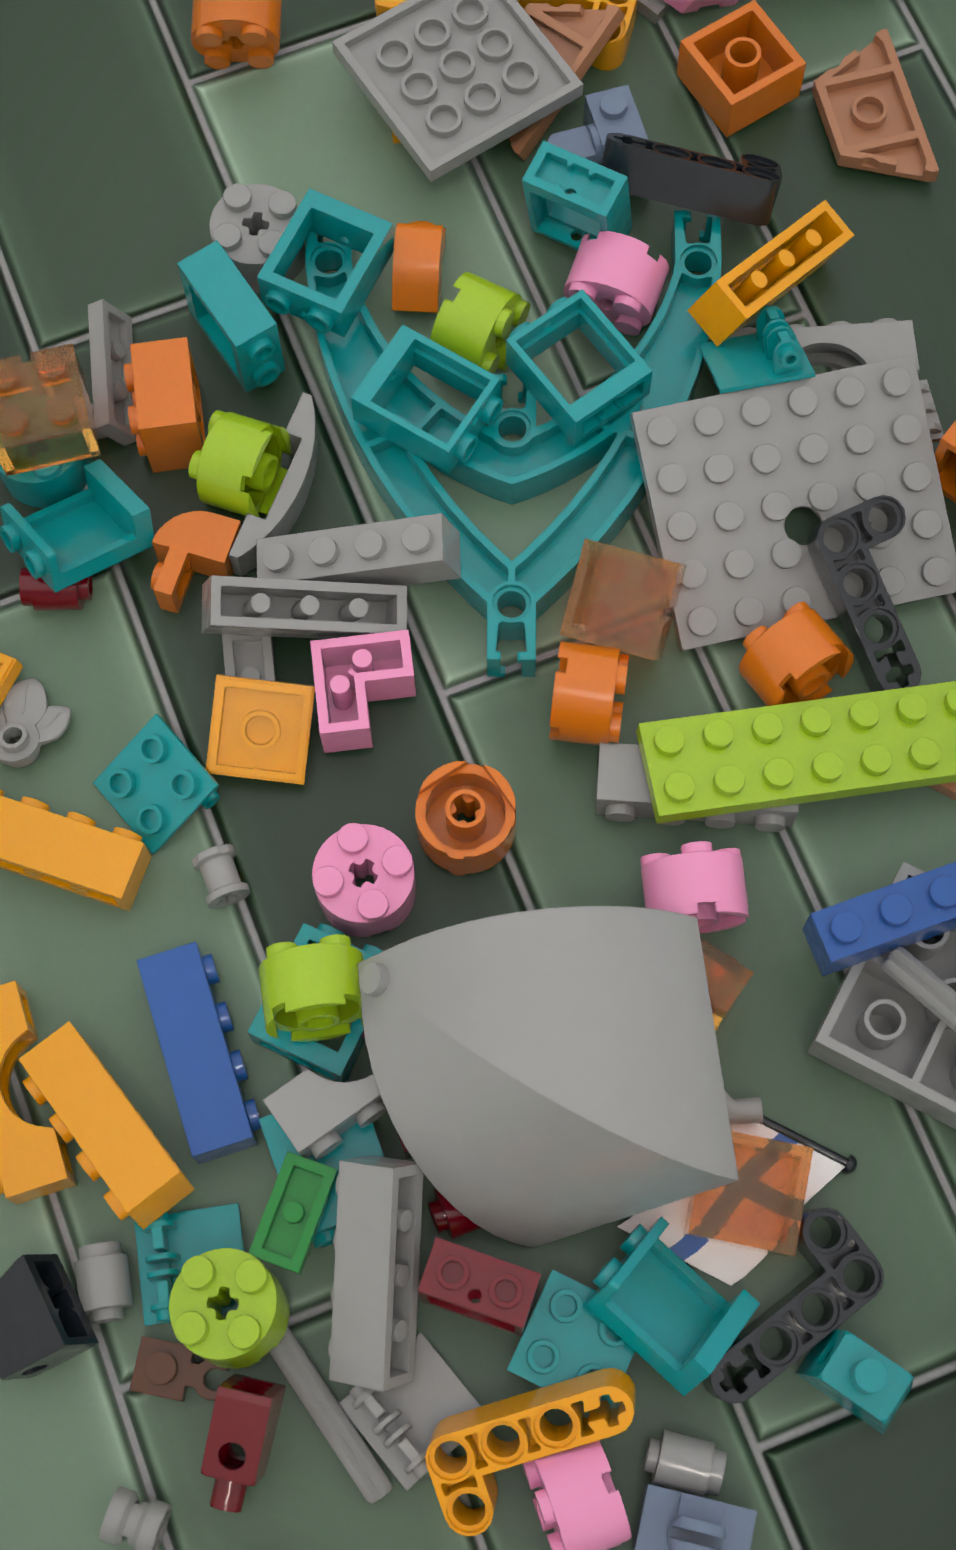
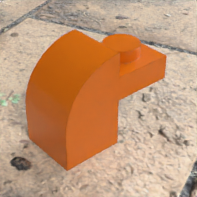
[392,221,446,313]
[150,511,242,614]

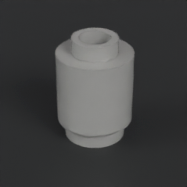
[74,1241,134,1324]
[643,1429,727,1497]

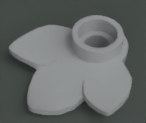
[0,678,71,768]

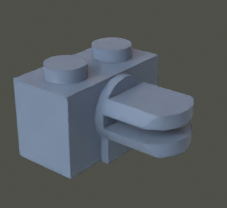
[548,84,648,196]
[631,1484,757,1550]

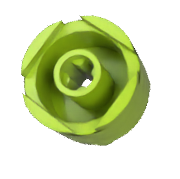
[430,272,530,373]
[188,410,291,518]
[258,934,364,1042]
[169,1248,290,1369]

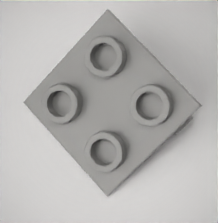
[339,1333,481,1491]

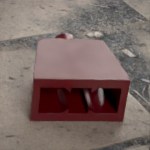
[201,1373,286,1513]

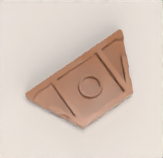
[509,3,625,161]
[812,28,939,182]

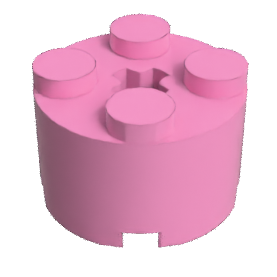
[563,231,669,336]
[312,823,416,937]
[640,841,749,934]
[522,1440,632,1550]

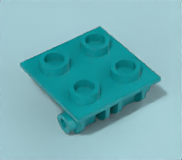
[699,306,815,394]
[93,714,220,854]
[134,1203,244,1326]
[507,1269,635,1407]

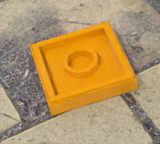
[206,674,315,785]

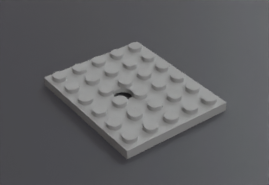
[630,354,956,651]

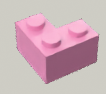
[310,630,416,753]

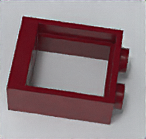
[417,1237,541,1337]

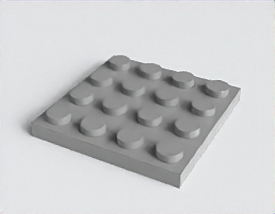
[332,0,583,182]

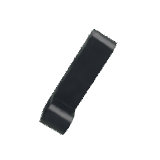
[599,133,782,226]
[807,495,922,692]
[702,1208,884,1404]

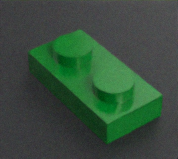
[248,1151,339,1275]

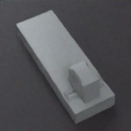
[82,299,136,446]

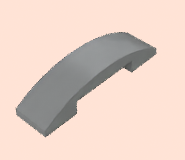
[229,392,318,576]

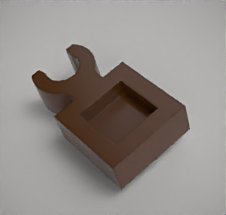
[129,1336,230,1402]

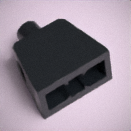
[0,1254,99,1381]

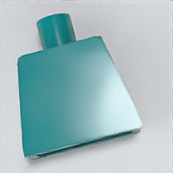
[795,1329,914,1434]

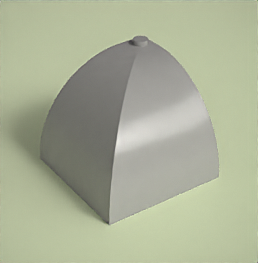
[357,906,739,1248]

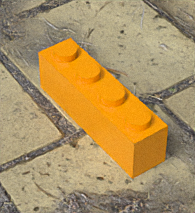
[687,200,855,347]
[0,789,152,911]
[18,1021,195,1230]

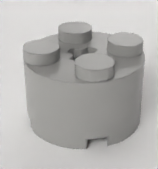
[209,183,306,293]

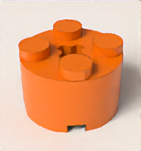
[191,0,282,69]
[739,601,854,706]
[549,641,629,745]
[415,761,516,876]

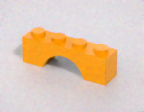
[0,981,77,1205]

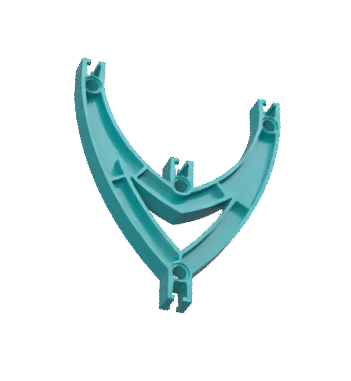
[305,210,722,677]

